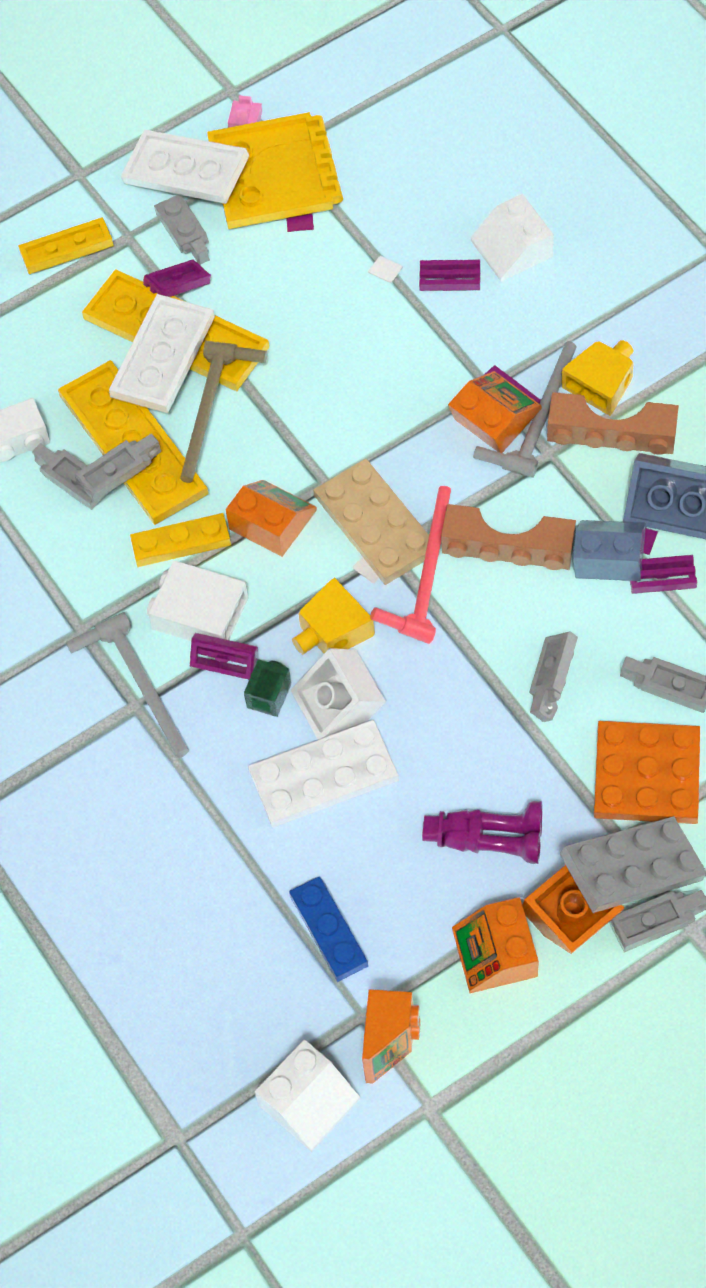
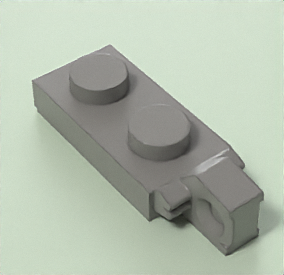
[154,194,210,265]
[75,434,161,502]
[32,443,108,510]
[529,631,578,722]
[620,656,706,713]
[609,890,706,953]

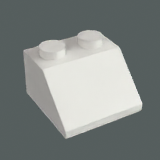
[470,193,554,282]
[290,648,386,740]
[255,1039,360,1152]

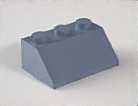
[623,453,706,539]

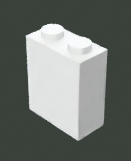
[147,560,249,641]

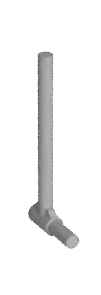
[473,341,577,478]
[66,612,189,758]

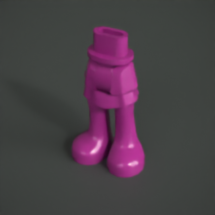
[422,801,543,864]

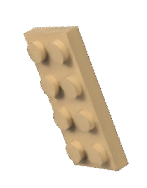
[313,459,429,585]

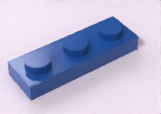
[289,876,369,982]

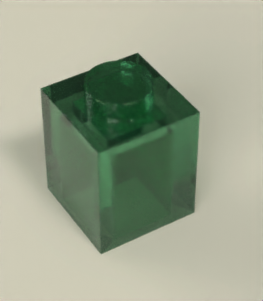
[244,659,292,717]

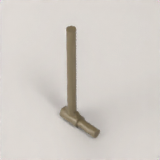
[180,341,267,483]

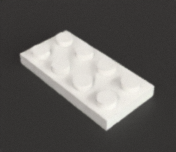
[120,129,249,204]
[109,294,215,413]
[248,719,399,828]

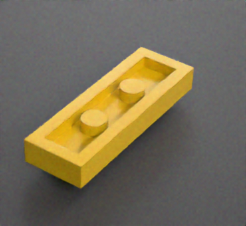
[18,217,114,274]
[130,513,231,568]

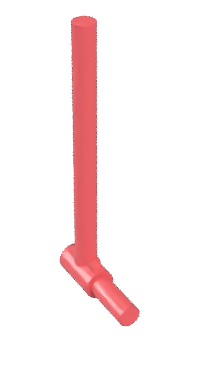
[370,486,451,644]

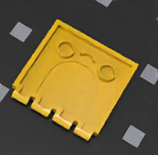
[207,112,343,229]

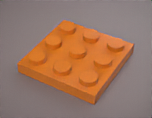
[594,721,700,824]

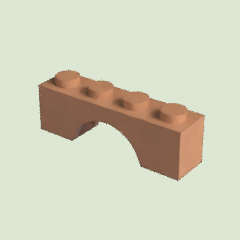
[547,392,679,455]
[441,504,576,570]

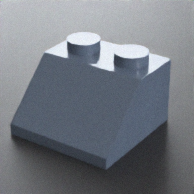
[573,520,646,581]

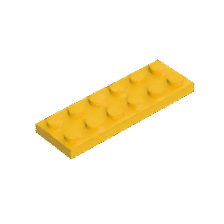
[82,269,269,392]
[58,360,208,525]

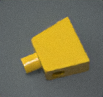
[562,340,634,416]
[292,577,375,655]

